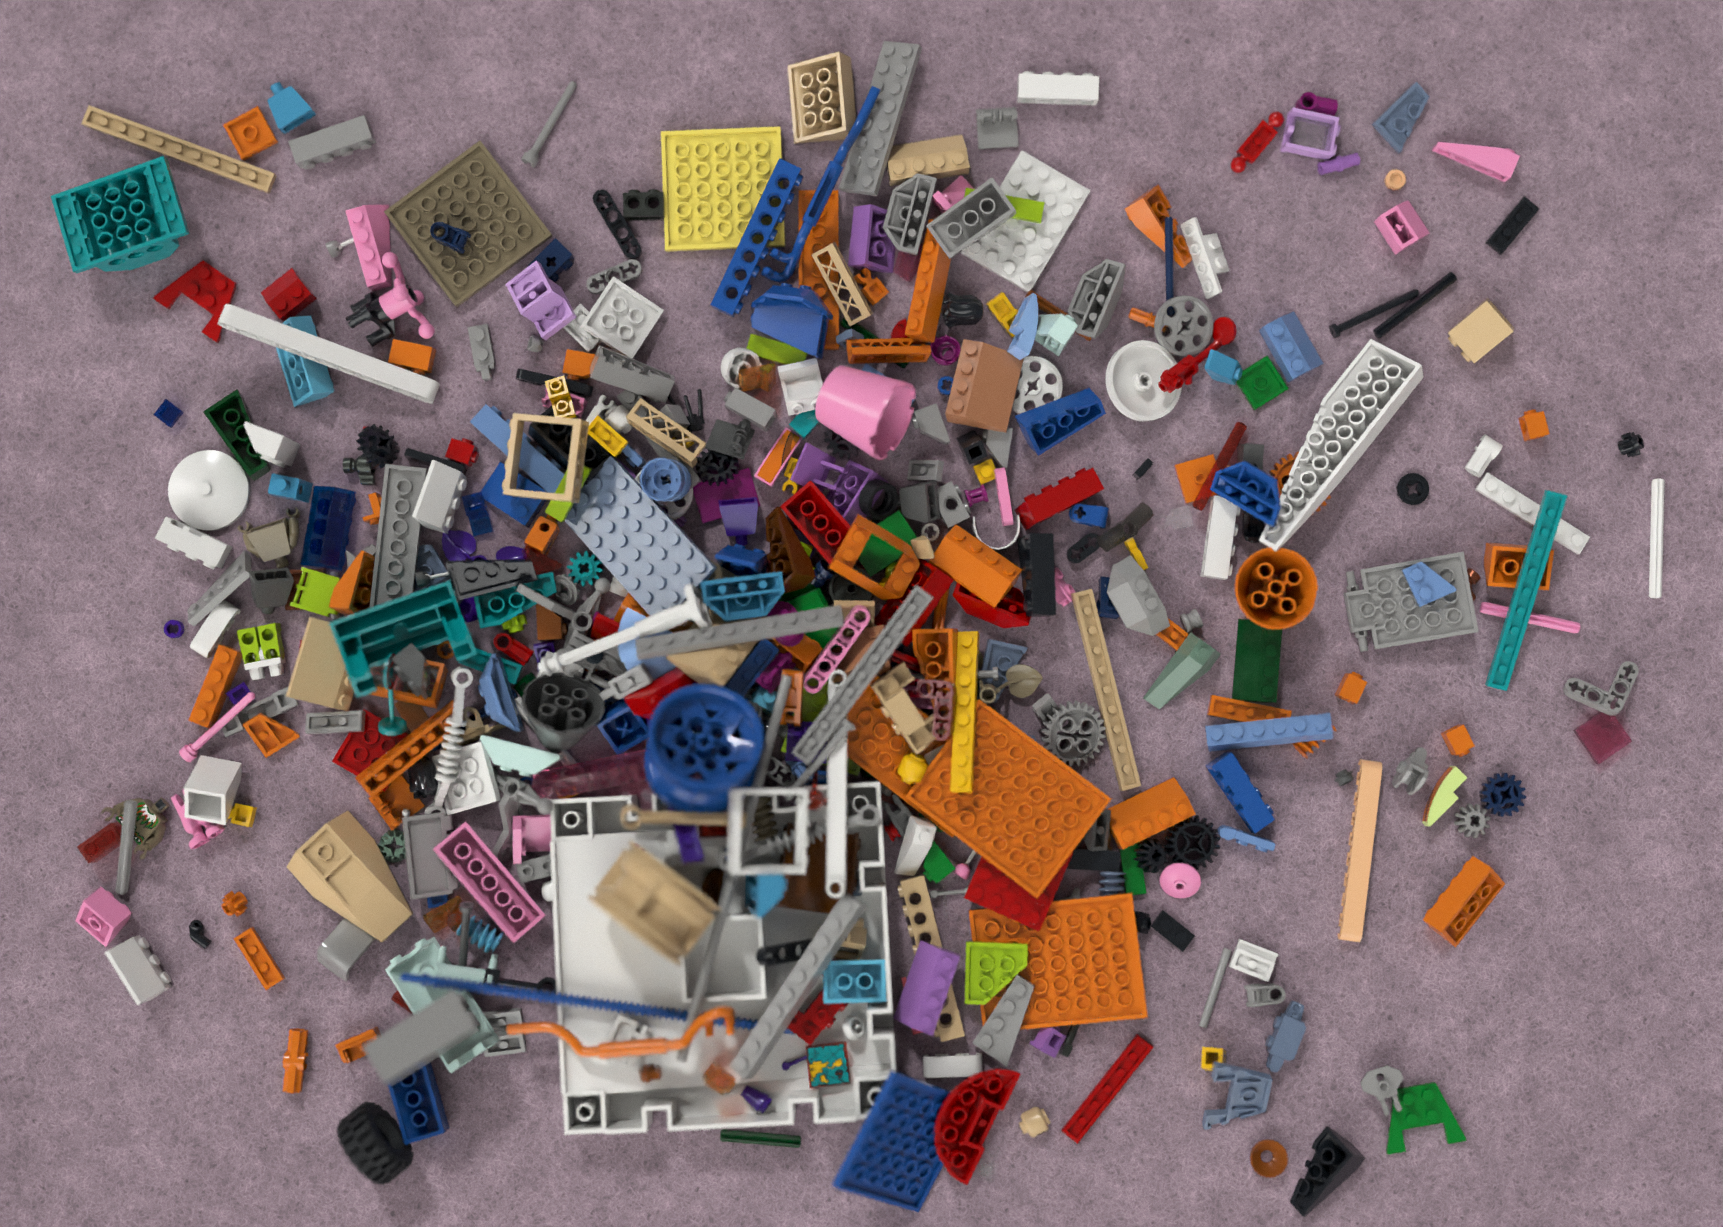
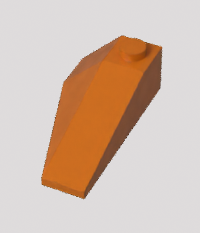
[1125,185,1192,268]

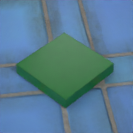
[1236,355,1289,411]

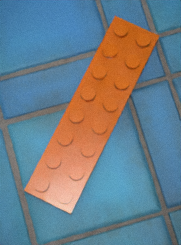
[798,190,839,350]

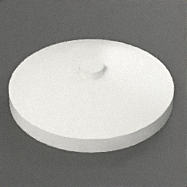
[1106,340,1182,422]
[168,450,250,531]

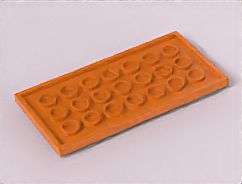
[827,675,954,838]

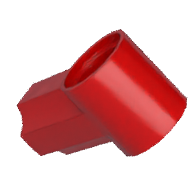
[494,633,534,666]

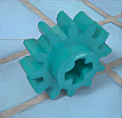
[567,551,604,587]

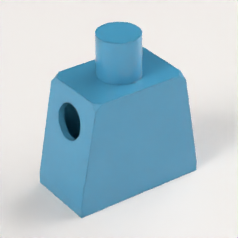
[267,82,316,134]
[268,473,313,503]

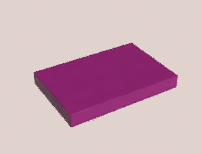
[693,468,761,524]

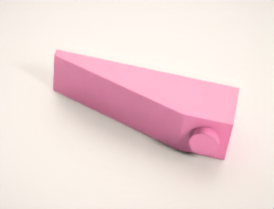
[1432,142,1520,182]

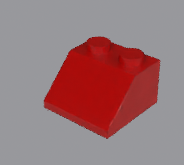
[261,268,317,322]

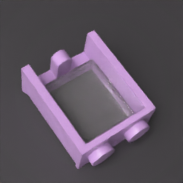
[1280,107,1341,161]

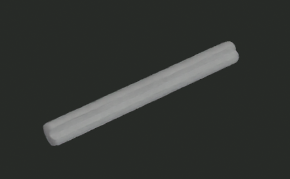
[115,799,137,895]

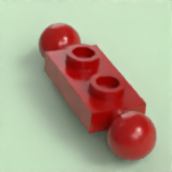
[1230,111,1284,173]

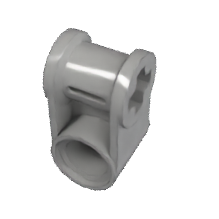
[1244,983,1286,1007]

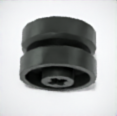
[829,566,874,603]

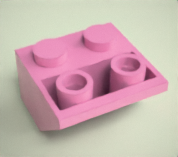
[1374,200,1430,255]

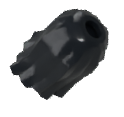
[942,292,983,329]
[408,756,438,799]

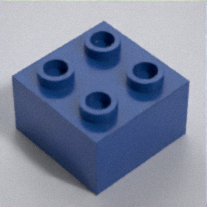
[596,698,648,755]

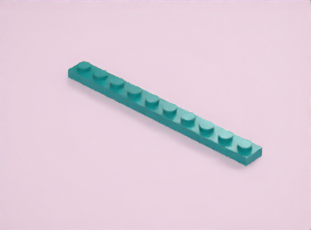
[1485,490,1568,691]

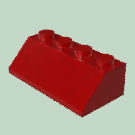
[780,480,851,564]
[875,559,954,647]

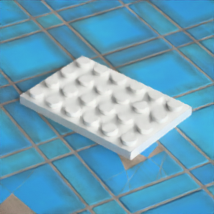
[961,151,1090,292]

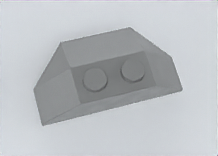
[883,173,937,255]
[1068,259,1126,339]
[1106,555,1170,636]

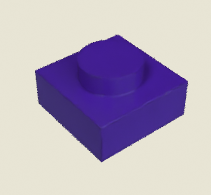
[226,682,253,706]

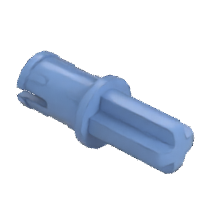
[785,756,812,785]

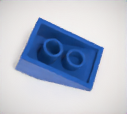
[478,462,548,528]
[715,544,769,577]

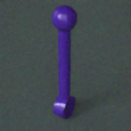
[781,1054,808,1070]

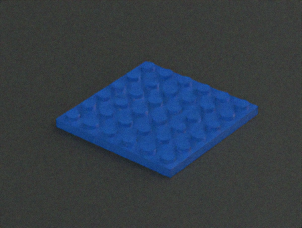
[832,1070,951,1212]

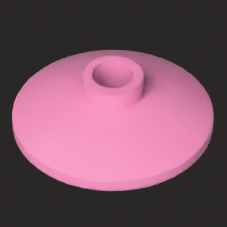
[1160,863,1201,898]

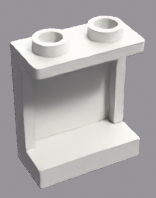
[777,358,823,416]

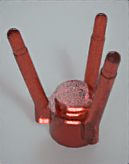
[807,771,827,811]

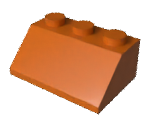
[1483,543,1554,590]

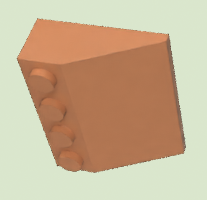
[945,339,1024,433]

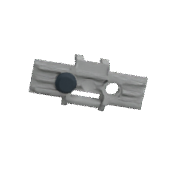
[563,631,627,689]

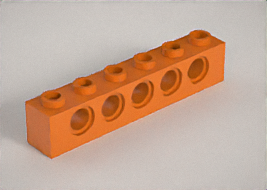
[355,700,469,798]

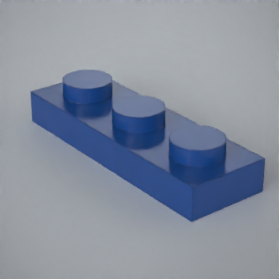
[725,639,779,697]

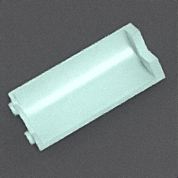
[385,937,500,1073]

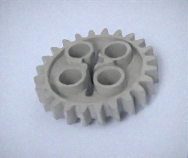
[1041,700,1106,767]

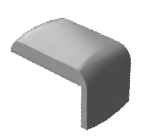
[317,918,376,982]

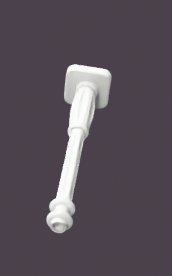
[538,583,712,676]

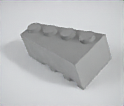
[590,345,675,403]

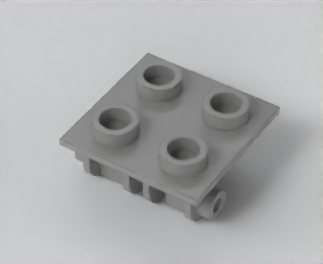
[976,107,1018,149]

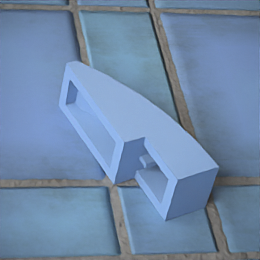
[1007,293,1038,360]

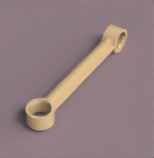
[620,804,747,829]

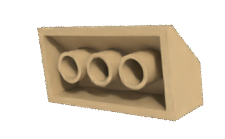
[887,135,970,186]

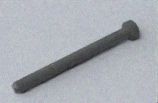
[458,901,474,967]

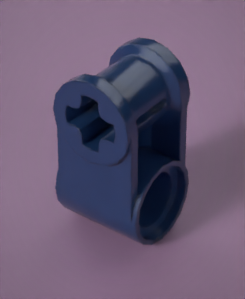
[430,222,472,254]

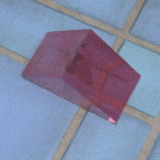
[893,243,923,282]

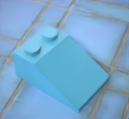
[823,960,886,1003]

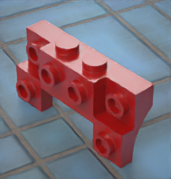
[787,958,849,1046]

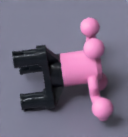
[346,252,435,347]

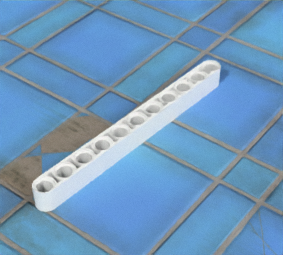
[218,304,440,404]

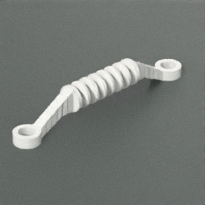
[425,667,473,816]

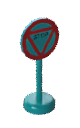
[378,653,407,736]

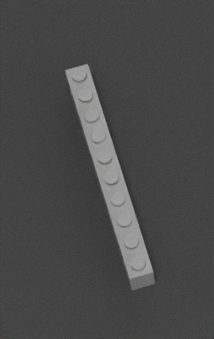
[729,893,867,1079]

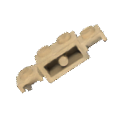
[870,661,947,755]

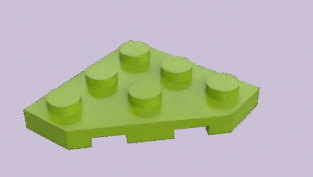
[965,941,1028,1005]

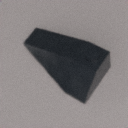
[1290,1126,1366,1217]

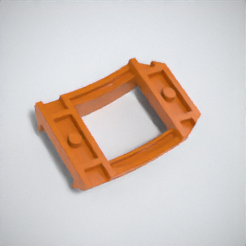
[828,514,920,599]

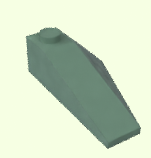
[1143,632,1221,709]

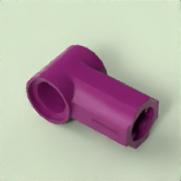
[1295,92,1338,116]

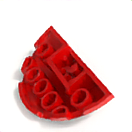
[934,1069,1021,1185]

